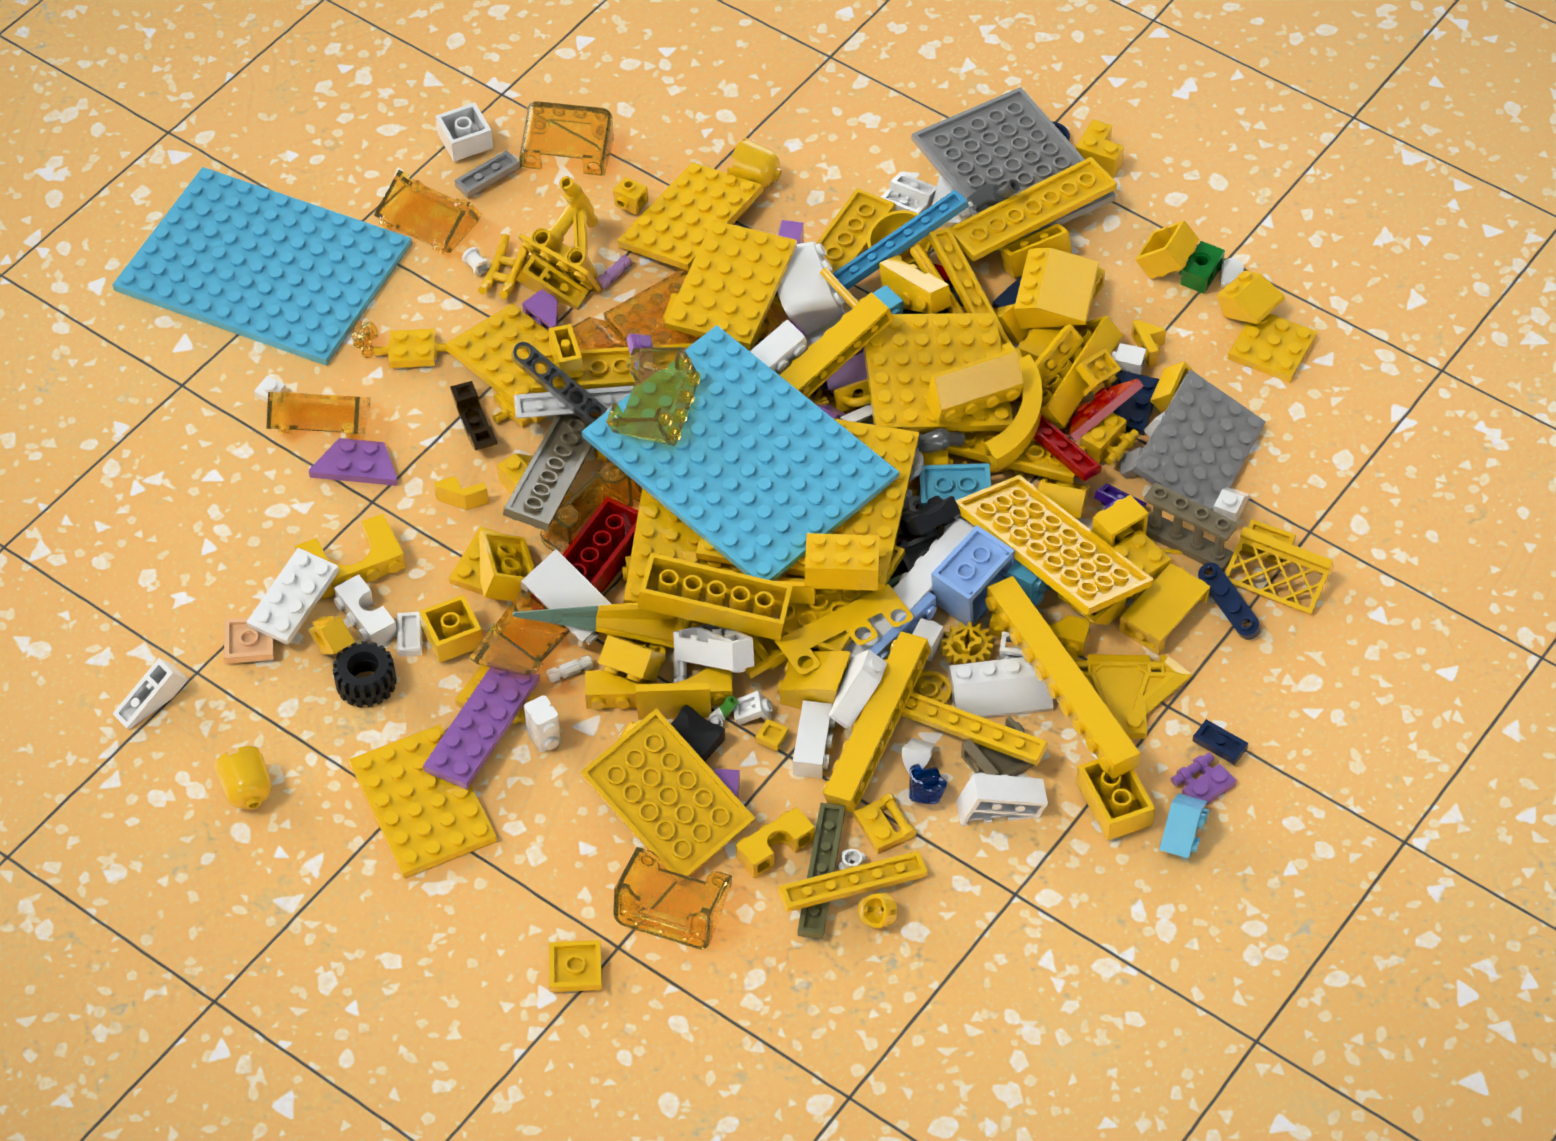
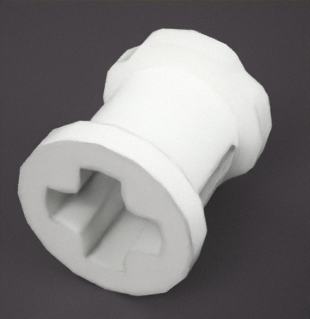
[462,247,491,276]

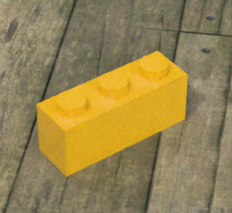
[1000,223,1073,278]

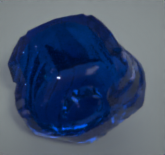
[909,764,947,804]

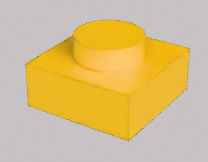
[755,719,789,751]

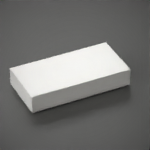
[397,612,423,657]

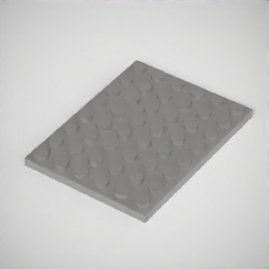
[911,87,1116,241]

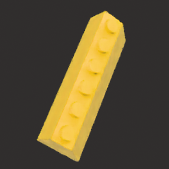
[1041,315,1123,430]

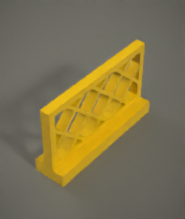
[1225,526,1334,616]

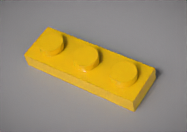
[1035,324,1084,389]

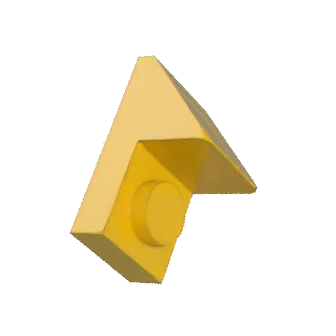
[1131,319,1166,367]

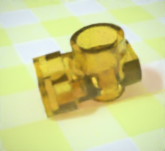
[351,321,379,358]

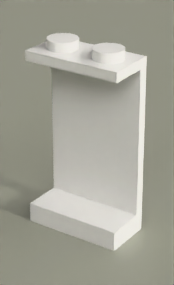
[521,549,612,648]

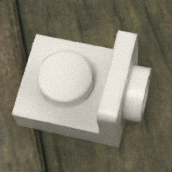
[733,691,773,725]

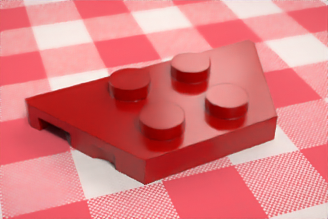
[1069,379,1144,442]

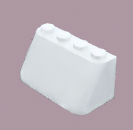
[777,241,845,335]

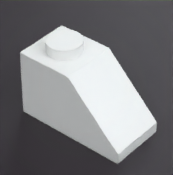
[1213,487,1250,523]

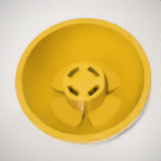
[867,210,932,266]

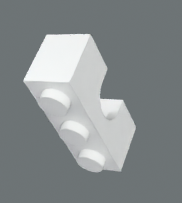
[334,575,397,646]

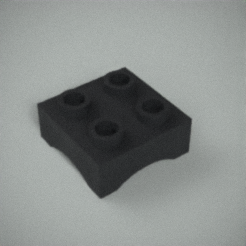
[900,496,961,537]
[671,705,725,762]

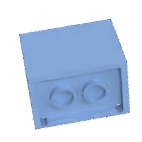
[931,525,1015,627]

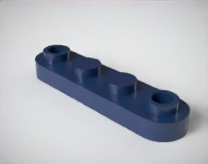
[1198,562,1261,640]

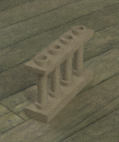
[1144,483,1238,571]

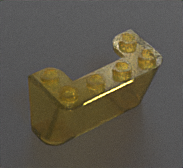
[519,101,614,176]
[606,347,700,446]

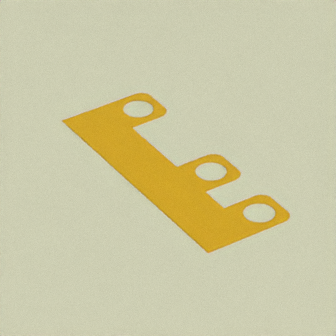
[775,584,913,674]

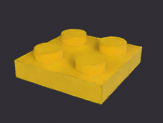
[549,940,602,992]

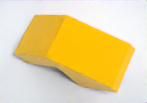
[434,476,489,510]

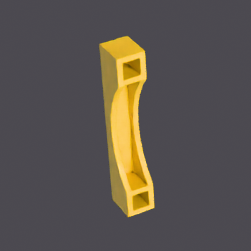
[585,667,732,710]

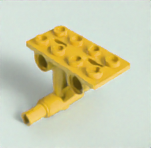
[518,176,601,293]

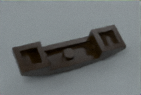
[450,381,497,451]

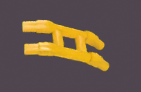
[478,234,529,299]

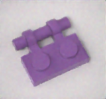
[1171,752,1236,805]

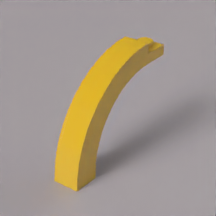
[984,342,1043,472]

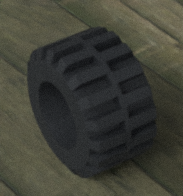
[333,641,397,708]

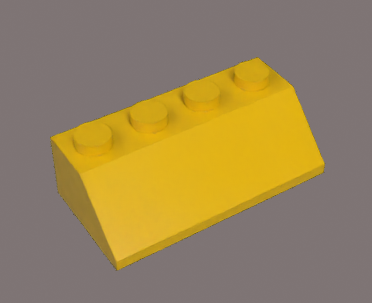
[926,348,1024,423]

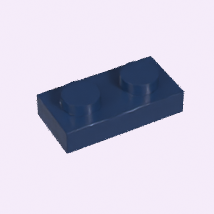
[1192,719,1248,765]

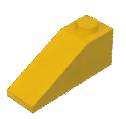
[516,254,589,310]

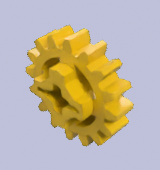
[941,622,993,665]

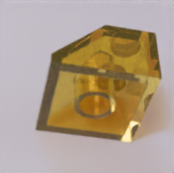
[572,317,628,350]

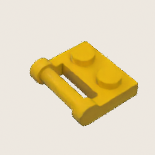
[853,793,917,854]

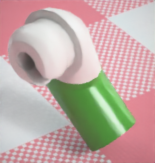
[708,696,738,727]

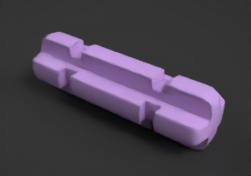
[597,255,632,289]

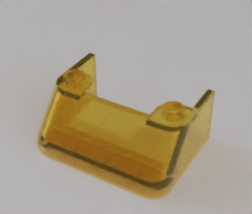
[266,392,371,438]

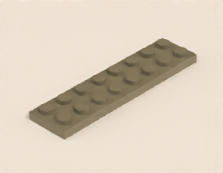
[503,414,599,531]

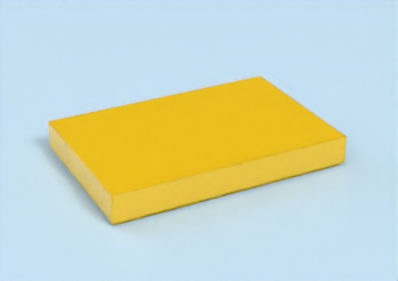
[636,682,711,720]

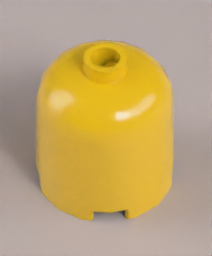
[727,137,782,189]
[214,746,272,810]

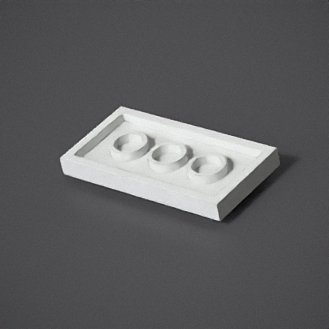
[246,548,339,645]

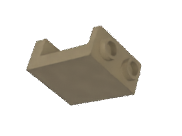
[961,716,1034,777]

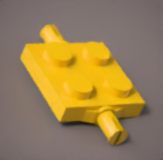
[374,328,447,368]

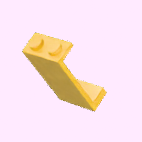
[1119,563,1210,655]

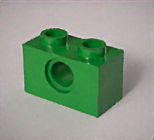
[1179,241,1225,294]

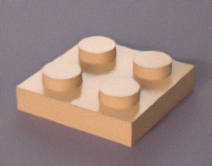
[224,617,274,664]

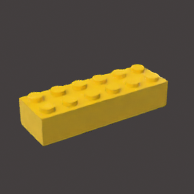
[638,553,793,641]

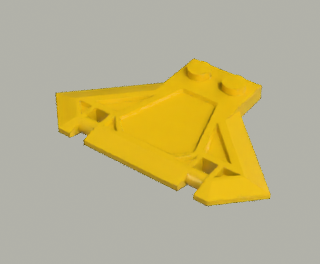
[1069,654,1193,739]

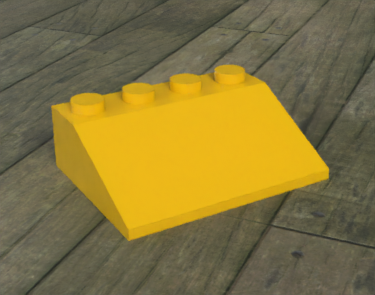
[1014,248,1099,329]

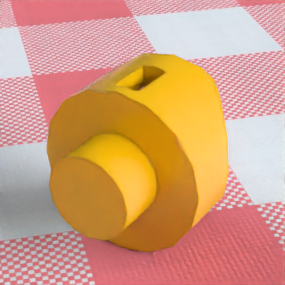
[858,893,897,928]

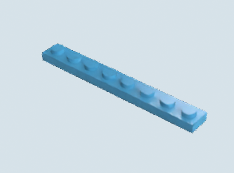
[833,190,969,290]

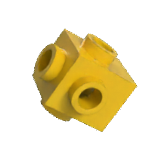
[613,176,648,215]

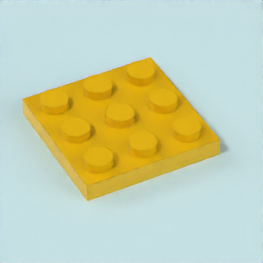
[1227,313,1318,383]

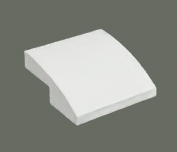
[881,172,937,214]

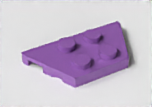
[309,438,398,486]

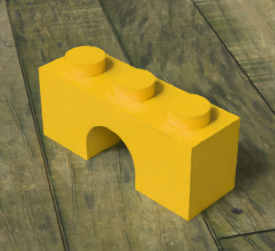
[736,807,815,878]

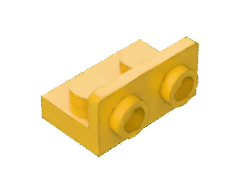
[1075,348,1122,396]

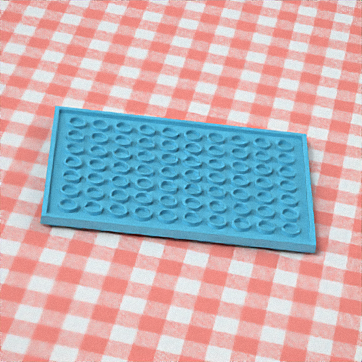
[112,167,412,366]
[582,325,899,581]

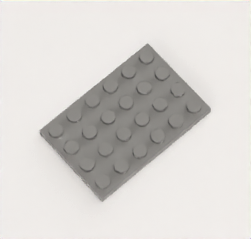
[1132,369,1266,510]

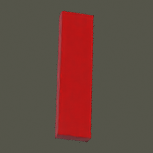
[1033,414,1102,482]

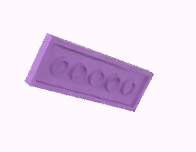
[423,657,540,790]

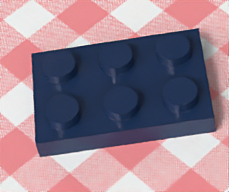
[1111,370,1159,436]

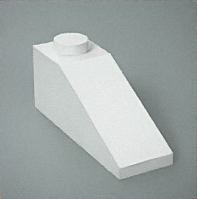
[829,649,887,729]
[113,658,189,730]

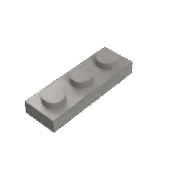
[454,150,520,198]

